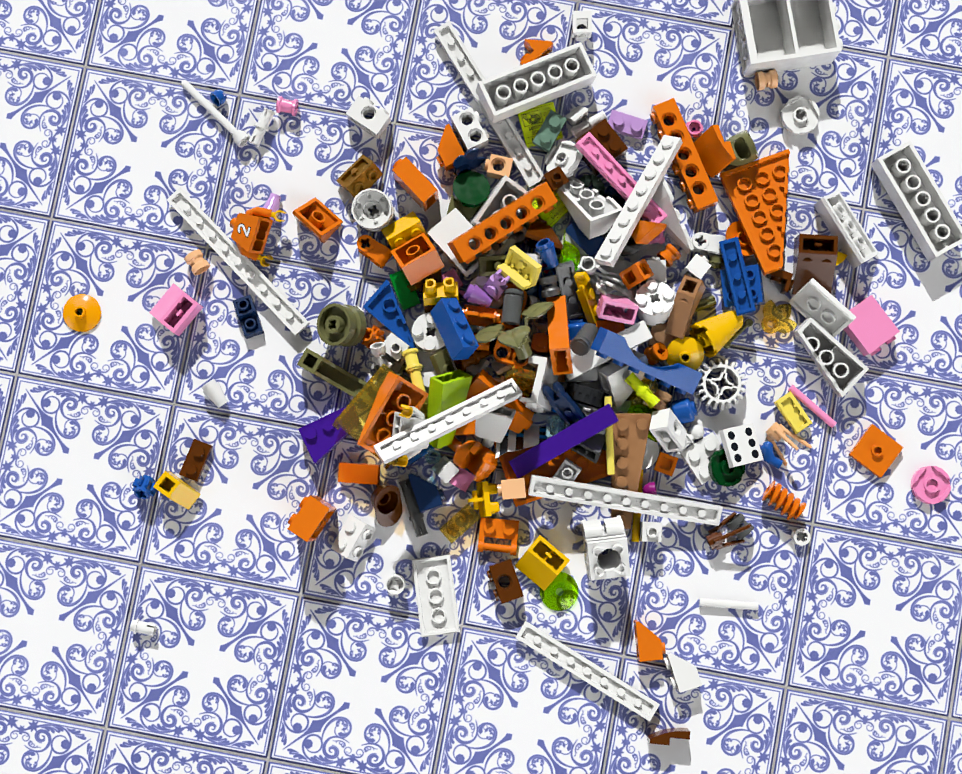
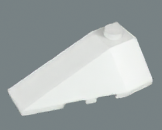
[557,176,622,239]
[652,177,694,254]

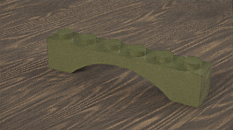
[297,348,379,407]

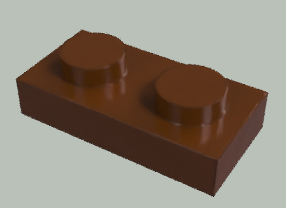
[179,439,213,482]

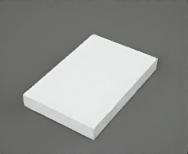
[788,278,856,337]

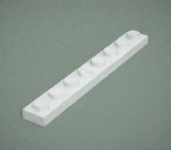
[594,135,683,267]
[374,378,522,465]
[515,620,660,721]

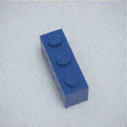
[430,298,479,360]

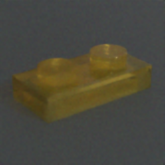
[439,504,480,544]

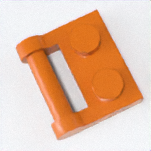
[477,517,519,556]

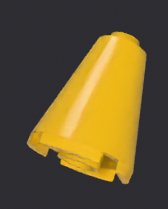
[689,310,744,358]

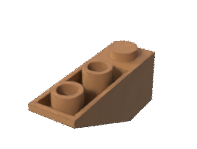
[665,274,706,339]

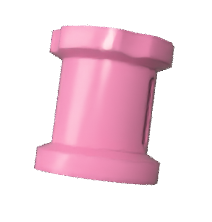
[276,96,299,116]

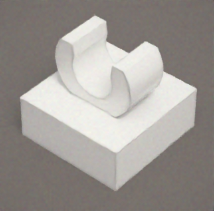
[371,354,397,375]

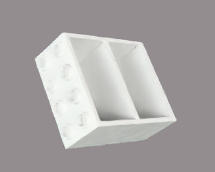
[731,0,843,77]

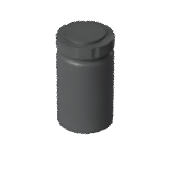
[501,288,524,325]
[570,323,599,356]

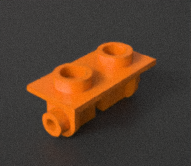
[462,304,502,327]

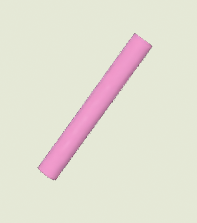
[788,385,837,428]

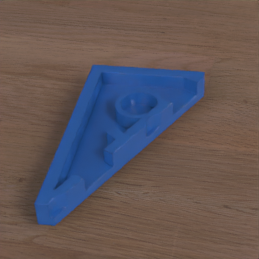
[363,279,416,348]

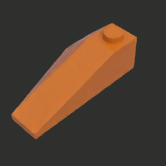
[357,371,429,453]

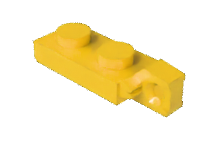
[574,271,599,324]

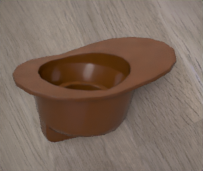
[370,484,402,527]

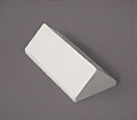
[813,190,879,269]

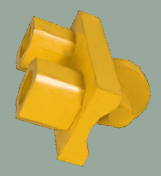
[467,481,500,517]

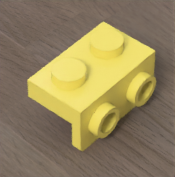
[496,245,542,290]

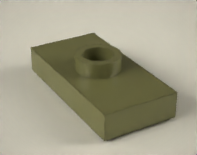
[429,349,455,375]

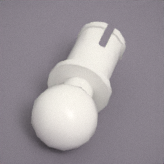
[675,424,704,454]

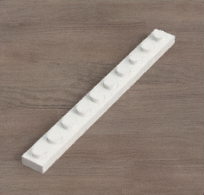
[434,21,544,189]
[167,187,310,336]
[528,475,723,526]

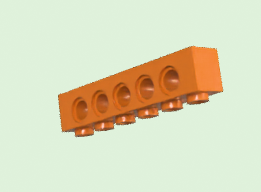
[650,98,718,214]
[447,182,558,264]

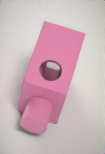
[596,293,639,325]

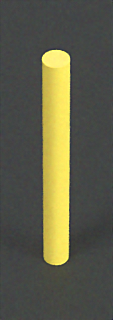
[604,396,615,475]

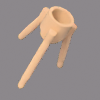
[765,422,812,466]

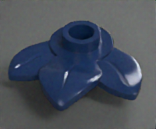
[453,148,486,176]

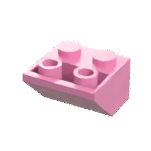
[149,283,203,336]

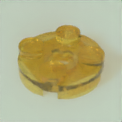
[504,366,537,397]

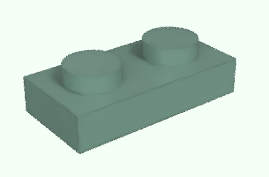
[532,110,567,153]

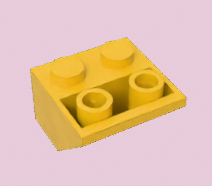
[381,211,432,250]
[515,535,570,591]

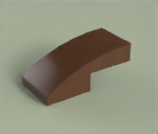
[647,728,691,745]

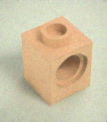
[484,154,513,180]
[497,478,526,500]

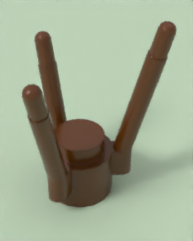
[705,512,751,550]

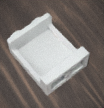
[520,355,559,413]

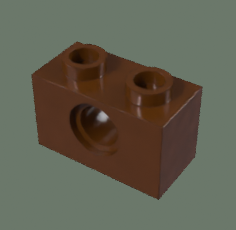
[486,558,524,604]

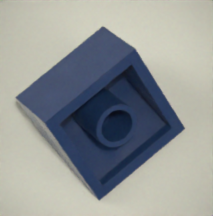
[408,473,446,512]

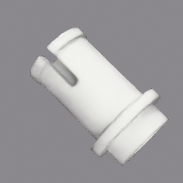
[130,618,156,636]

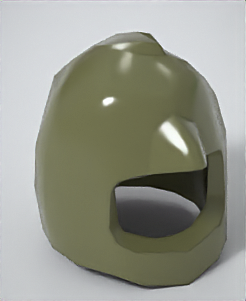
[726,130,759,166]

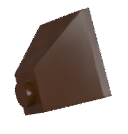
[524,219,563,257]

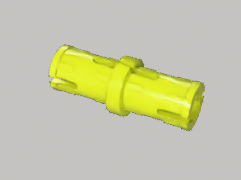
[624,372,660,409]

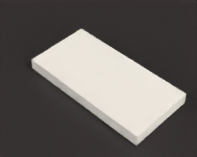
[412,554,460,637]

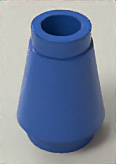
[536,238,559,268]

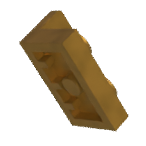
[336,155,383,198]

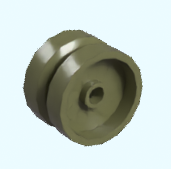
[317,303,367,347]

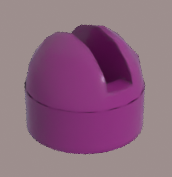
[643,482,657,495]

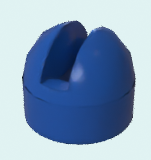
[210,90,227,107]

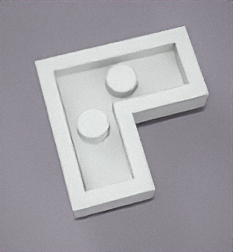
[680,432,723,485]

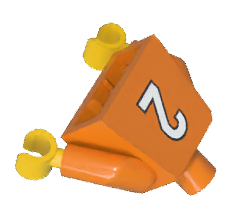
[230,207,287,267]

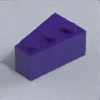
[298,404,361,465]

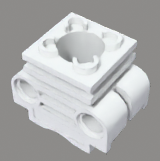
[582,515,631,581]

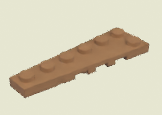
[611,413,651,529]

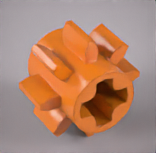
[362,325,385,349]

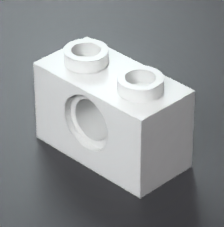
[346,95,391,139]
[649,408,687,453]

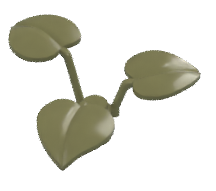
[475,302,555,360]

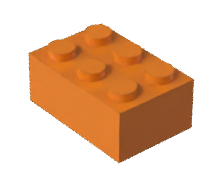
[287,495,337,542]

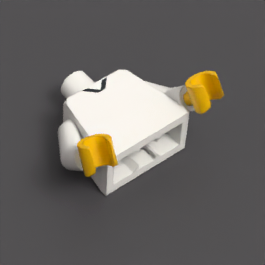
[392,404,429,467]

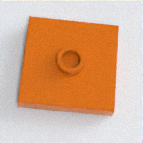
[848,424,904,478]

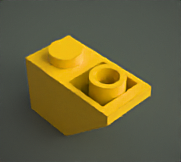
[153,471,201,510]

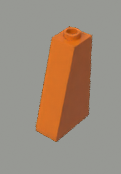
[546,295,573,375]
[466,369,534,434]

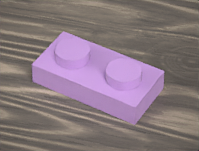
[608,110,648,140]

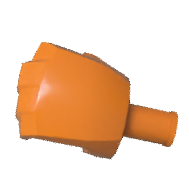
[447,436,498,482]

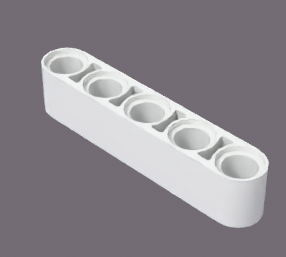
[566,320,653,381]

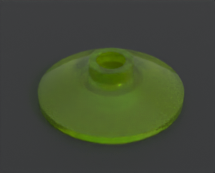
[540,572,578,611]

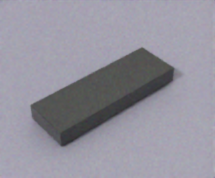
[554,260,585,320]

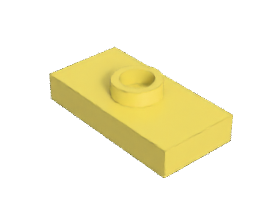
[773,391,812,434]

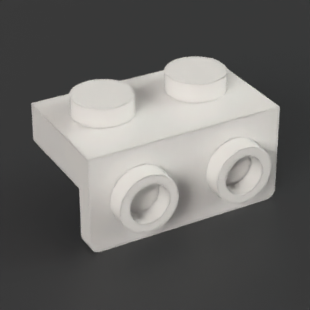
[331,514,375,562]

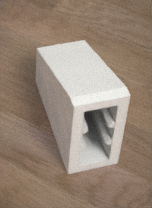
[597,350,648,409]

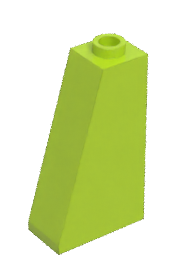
[427,369,472,449]

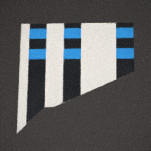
[495,426,547,459]

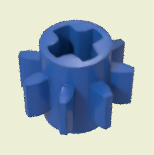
[132,475,157,499]

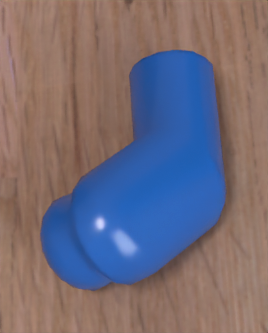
[761,441,783,469]

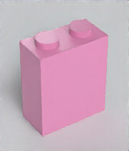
[843,295,900,356]

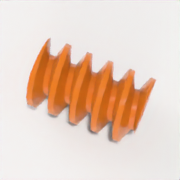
[762,480,806,520]

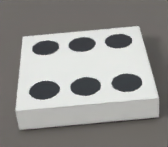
[719,423,764,468]

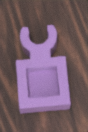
[482,269,510,301]

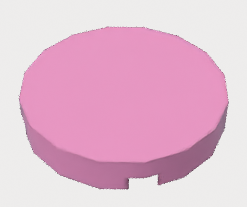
[911,466,951,504]

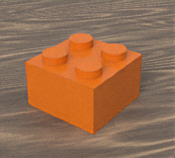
[390,232,445,286]

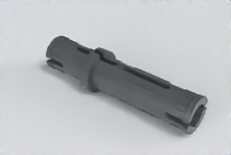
[399,479,428,537]

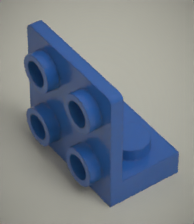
[720,264,765,308]

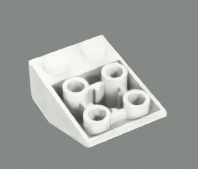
[427,208,495,277]

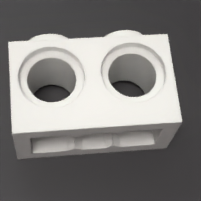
[451,107,490,152]

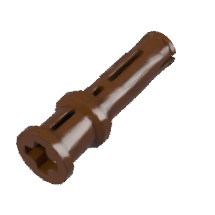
[454,339,501,372]

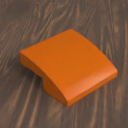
[693,125,736,178]

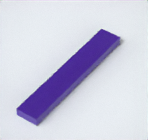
[509,404,619,478]

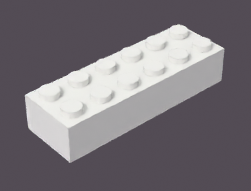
[476,42,597,124]
[871,141,962,262]

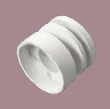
[351,188,395,232]

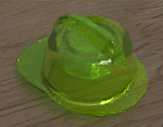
[559,229,580,271]

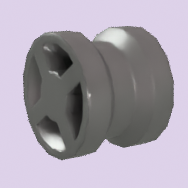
[508,225,527,245]

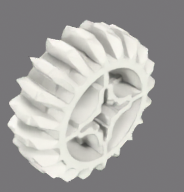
[696,358,747,410]

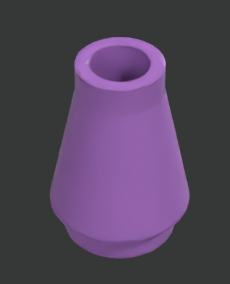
[463,284,493,308]

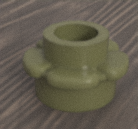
[709,255,725,269]

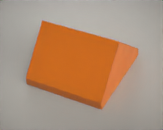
[292,197,343,244]

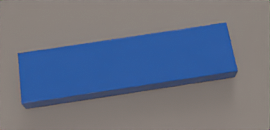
[719,237,757,316]

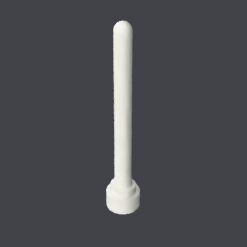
[181,80,250,147]

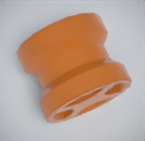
[657,243,681,268]
[644,342,668,365]

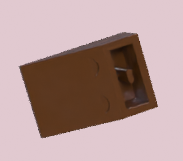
[792,234,838,295]

